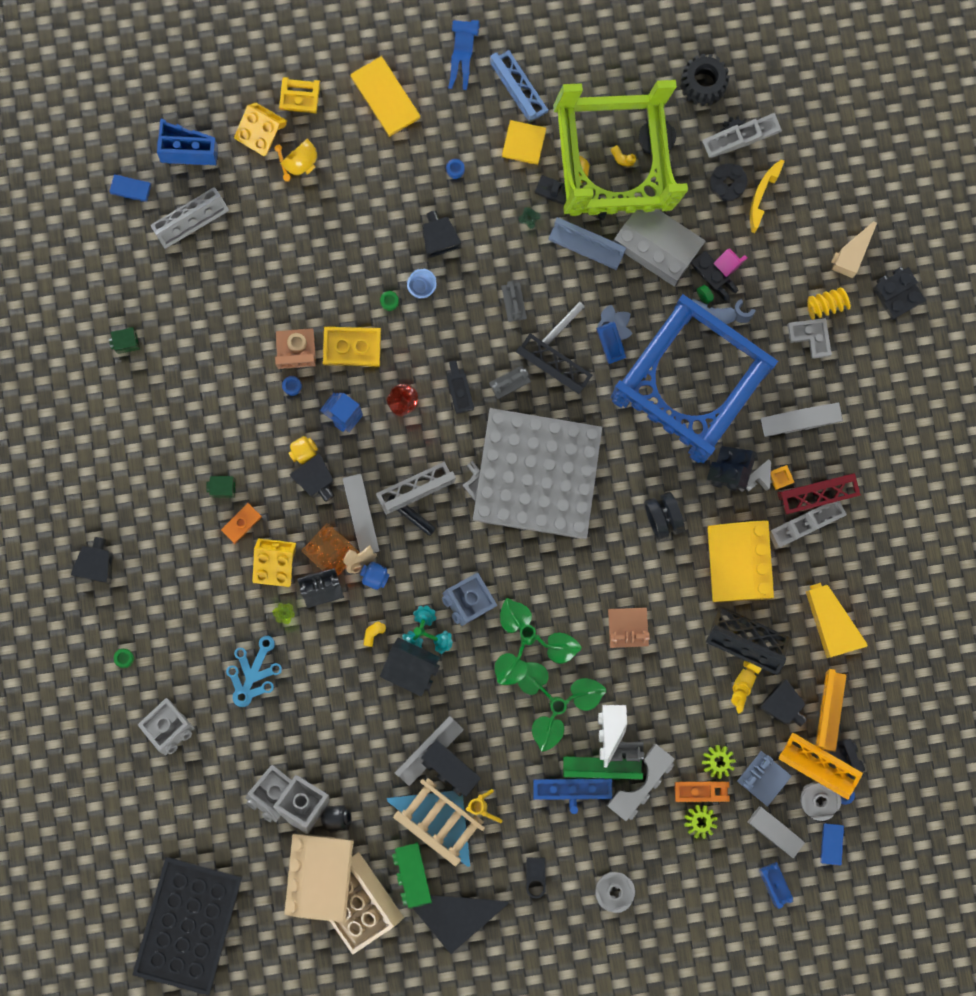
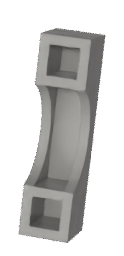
[606,744,675,821]

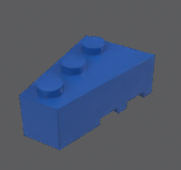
[319,393,363,433]

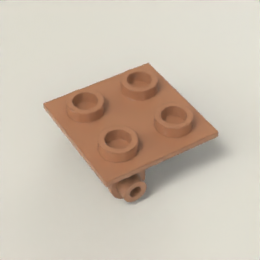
[608,608,650,648]

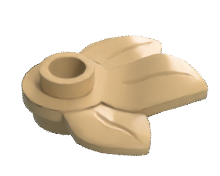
[343,545,377,573]

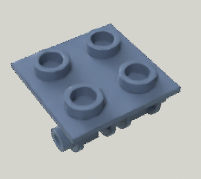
[737,751,792,807]

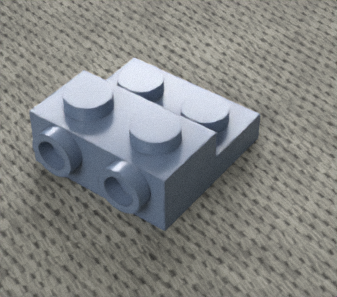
[442,573,497,627]

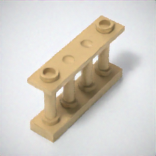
[393,778,485,866]

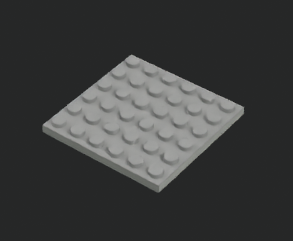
[472,408,602,539]

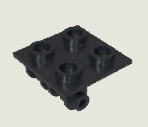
[297,568,344,608]

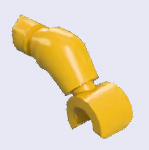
[731,660,762,713]

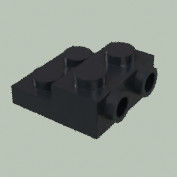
[873,267,926,320]
[707,446,757,491]

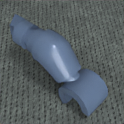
[692,298,755,325]

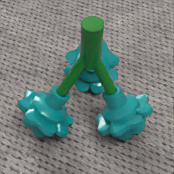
[402,605,453,654]

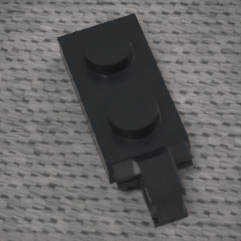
[447,361,474,415]

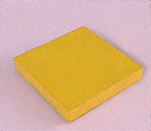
[502,120,546,165]

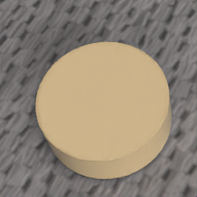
[287,333,307,353]

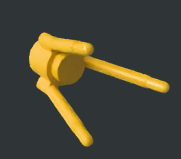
[466,789,503,823]

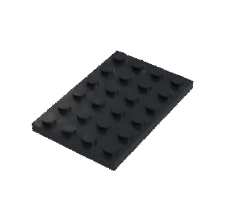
[132,857,243,996]

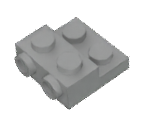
[138,698,195,756]
[246,765,292,822]

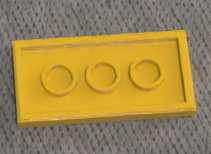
[350,56,421,137]

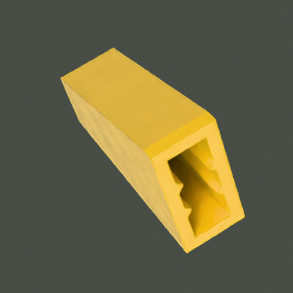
[806,583,867,658]

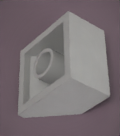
[273,775,329,835]

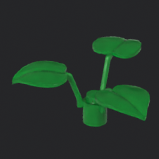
[495,598,581,685]
[518,662,607,752]

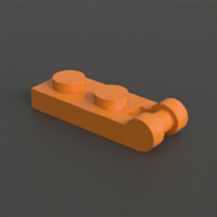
[674,781,730,802]

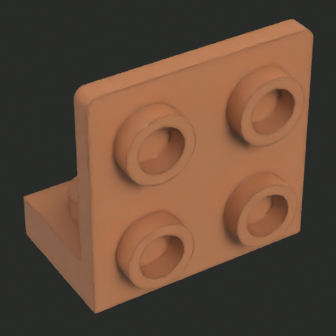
[275,329,316,369]

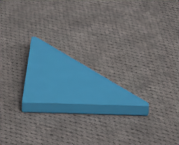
[387,791,470,867]

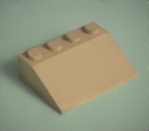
[284,834,353,922]
[330,852,404,955]

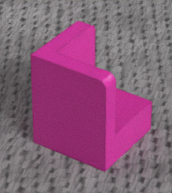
[714,248,747,277]

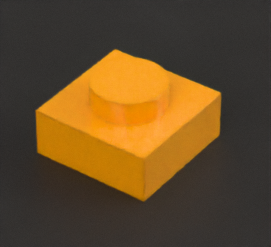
[770,465,794,490]

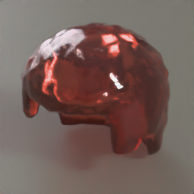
[386,384,419,417]

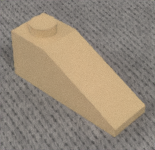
[831,221,877,278]

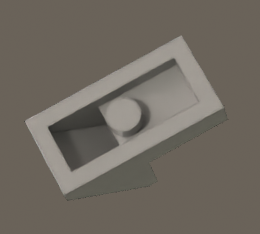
[739,459,771,492]

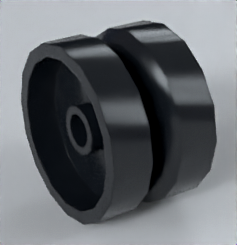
[644,492,685,541]

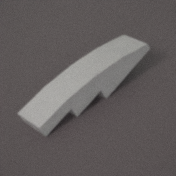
[702,112,782,158]
[761,403,843,437]
[342,474,380,553]
[769,501,847,549]

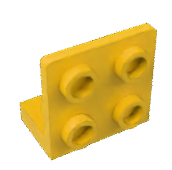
[234,103,287,156]
[252,538,296,587]

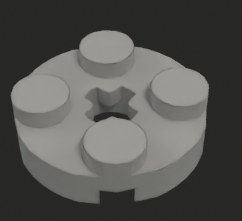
[800,781,841,821]
[595,872,635,913]

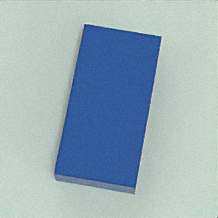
[109,174,151,202]
[596,321,627,364]
[820,823,844,865]

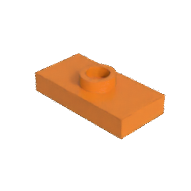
[221,503,262,544]

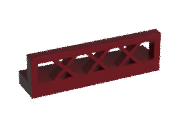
[777,473,861,514]

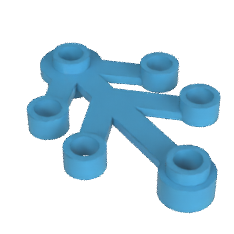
[226,636,282,707]

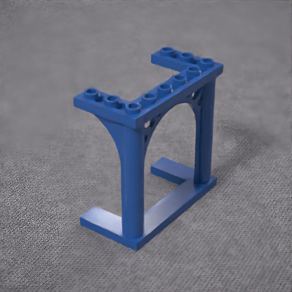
[611,294,778,463]

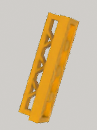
[815,669,847,752]
[778,733,863,800]

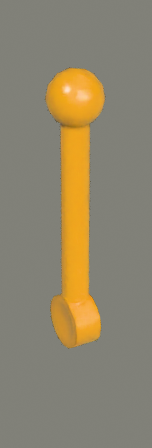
[275,144,291,182]

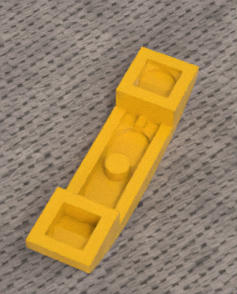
[750,160,784,233]

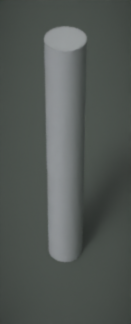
[542,302,585,345]

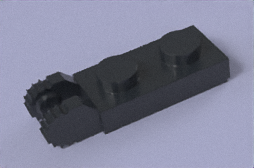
[691,250,738,301]

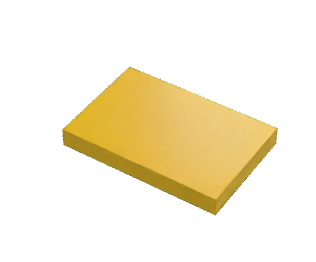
[323,327,381,367]

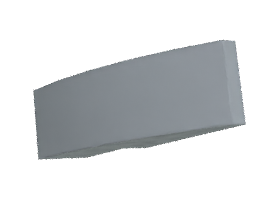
[747,807,805,859]

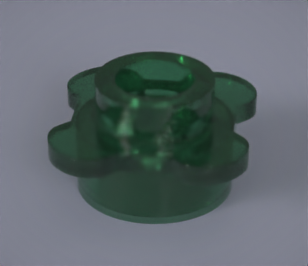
[518,207,540,229]

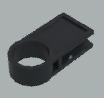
[526,857,546,898]

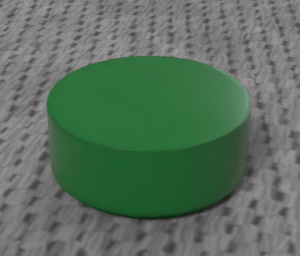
[697,285,714,304]
[380,291,399,311]
[113,648,134,668]

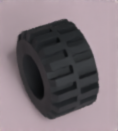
[680,54,730,107]

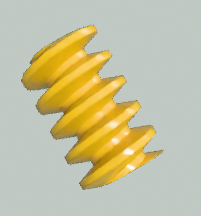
[807,287,851,320]

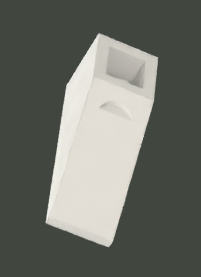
[598,705,627,767]

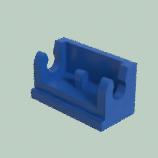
[759,862,793,909]

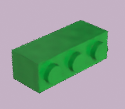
[392,843,432,909]

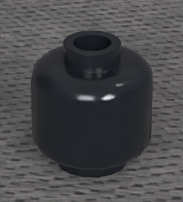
[321,805,352,832]

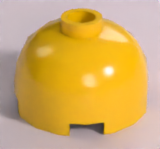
[280,138,317,175]

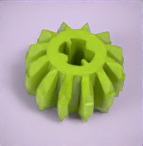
[702,745,736,779]
[684,805,717,839]

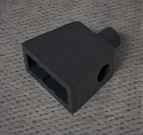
[422,211,461,259]
[289,453,335,502]
[71,537,113,584]
[758,679,808,727]

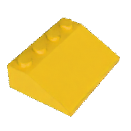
[707,521,774,602]

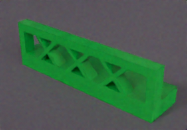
[563,757,643,779]

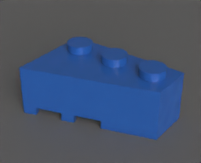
[157,118,218,165]

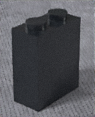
[379,637,440,697]

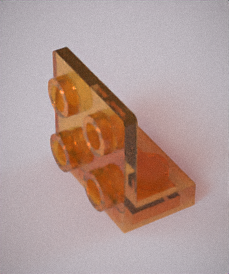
[302,523,360,576]

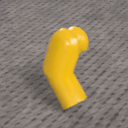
[610,145,636,167]
[363,622,386,647]

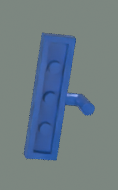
[533,779,612,814]

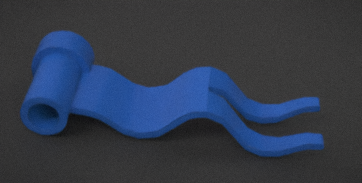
[448,20,480,90]

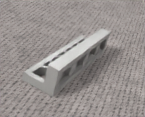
[150,187,229,249]
[376,462,456,515]
[395,716,464,786]

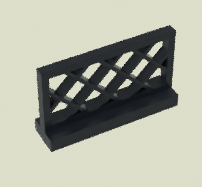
[706,605,790,675]

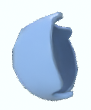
[407,269,437,299]

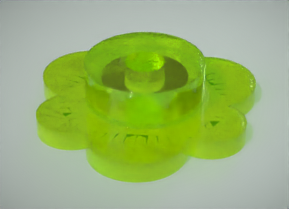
[273,603,295,625]

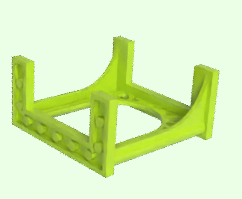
[553,80,688,216]

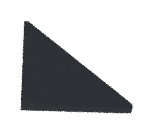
[413,895,509,954]

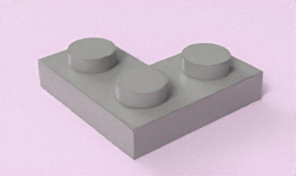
[787,318,832,359]

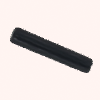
[387,495,436,536]

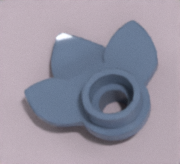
[597,305,632,340]

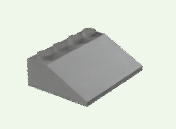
[613,209,706,287]

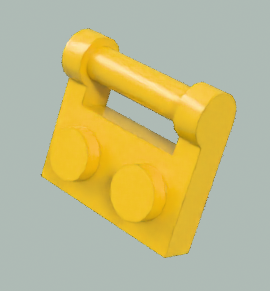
[279,77,320,113]

